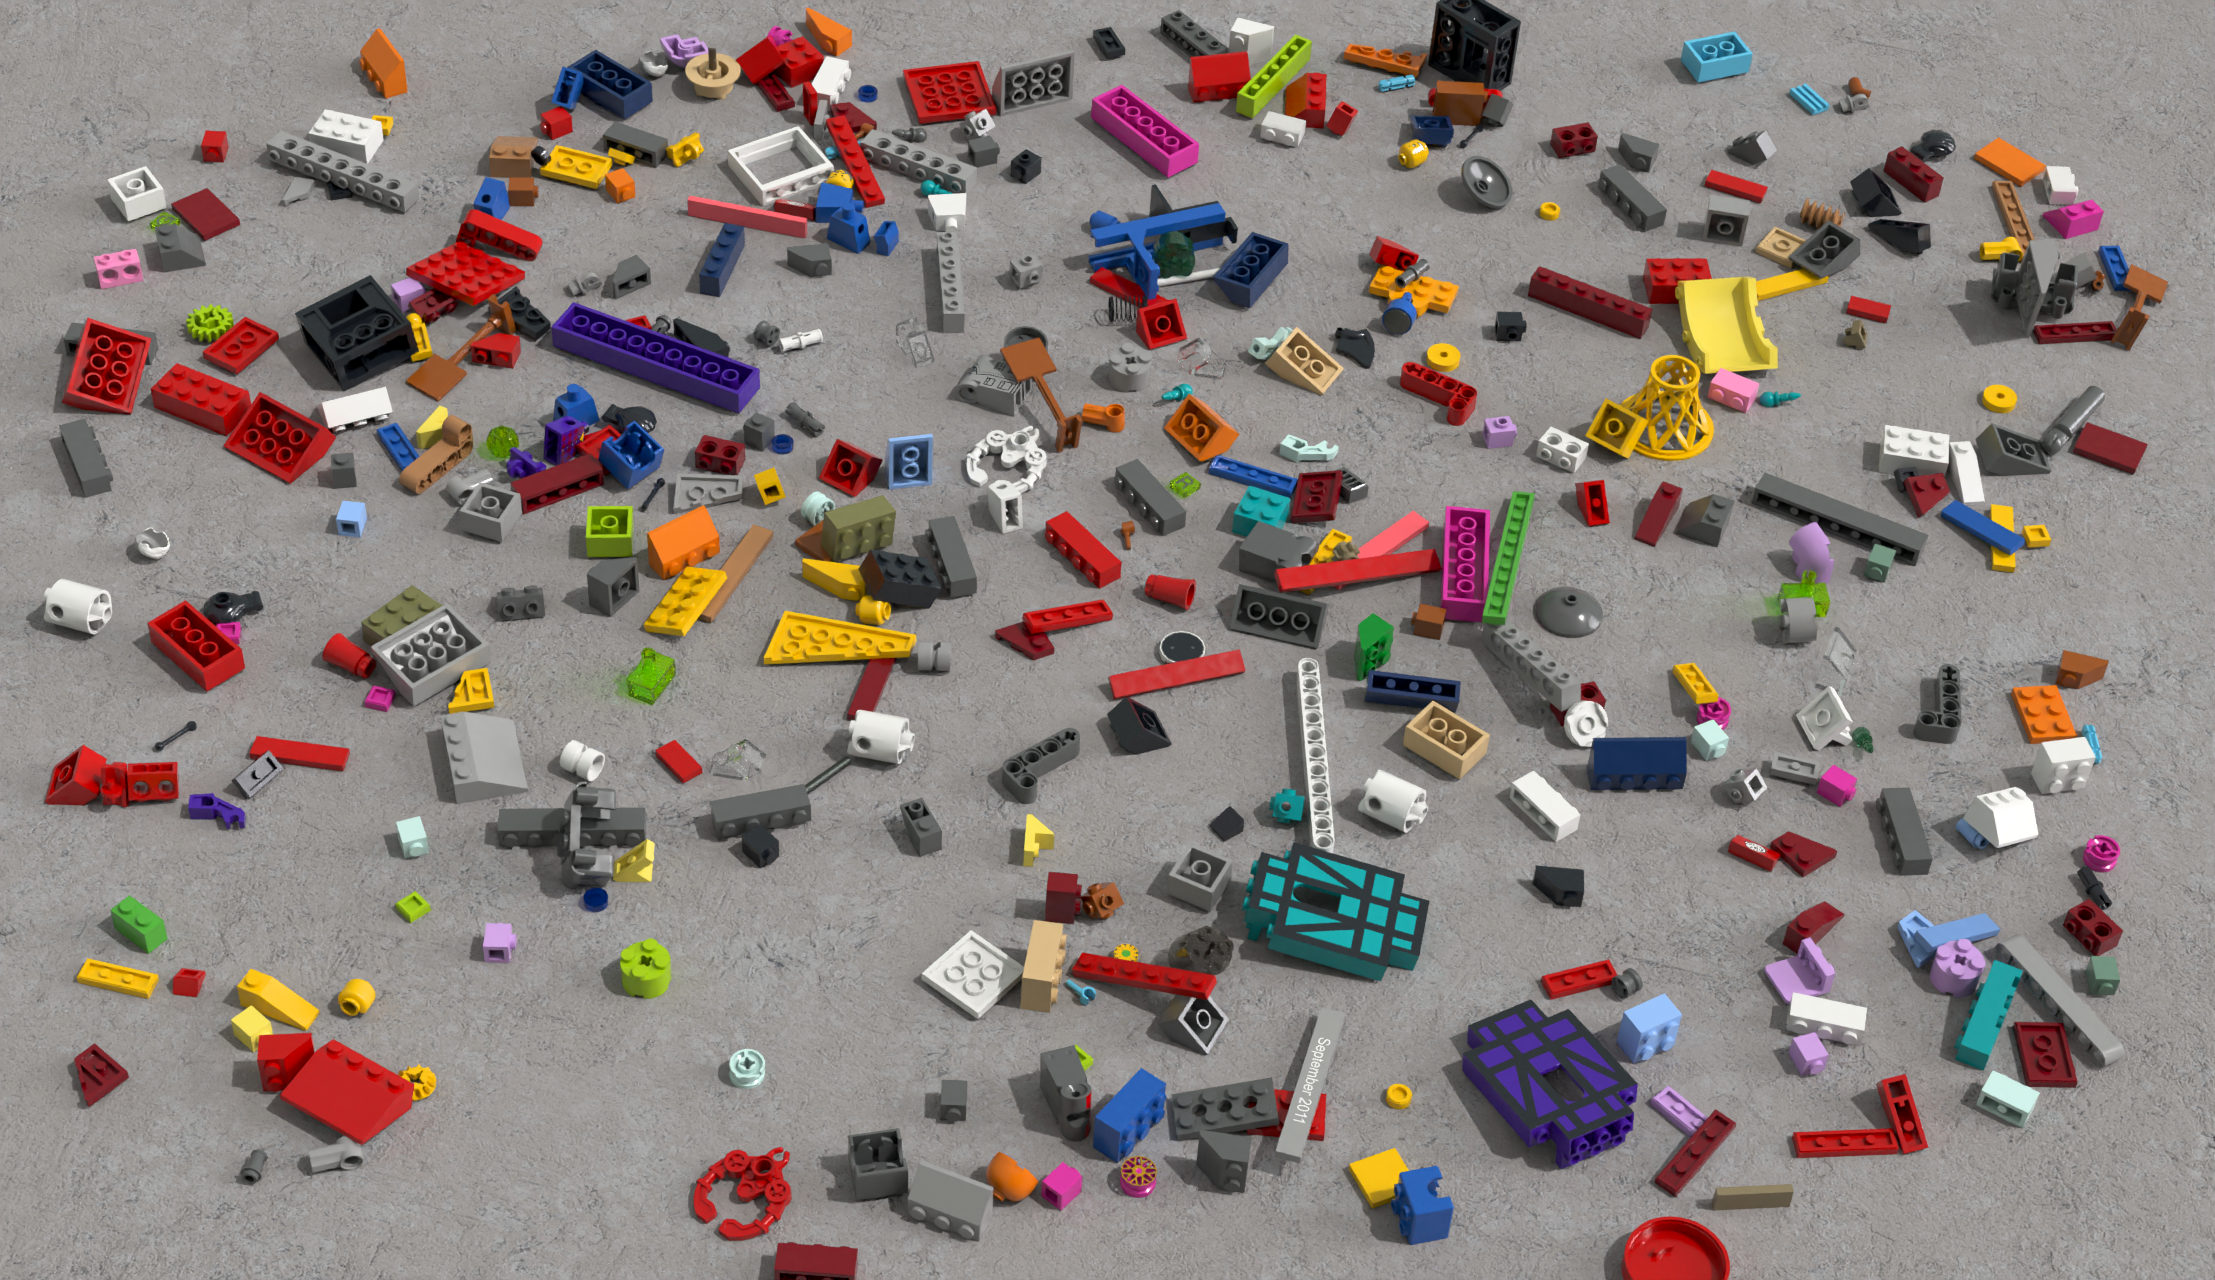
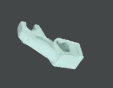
[1248,327,1293,360]
[1280,434,1339,463]

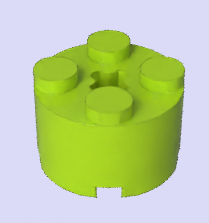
[620,938,672,999]

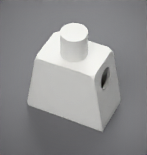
[928,193,966,232]
[987,481,1023,534]

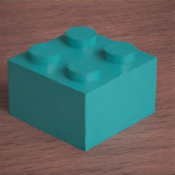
[1232,485,1291,537]

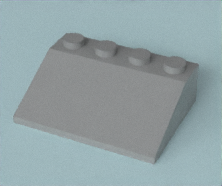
[992,50,1075,117]
[2014,239,2060,337]
[371,603,490,706]
[440,712,528,804]

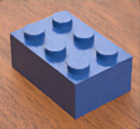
[1093,1068,1166,1163]

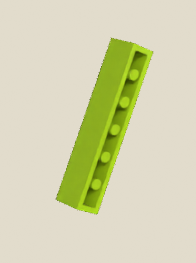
[1236,34,1312,119]

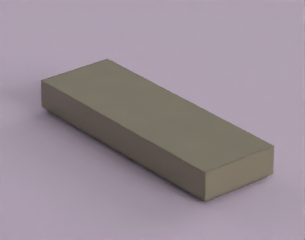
[1712,1184,1794,1211]

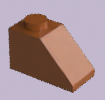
[2055,650,2109,689]

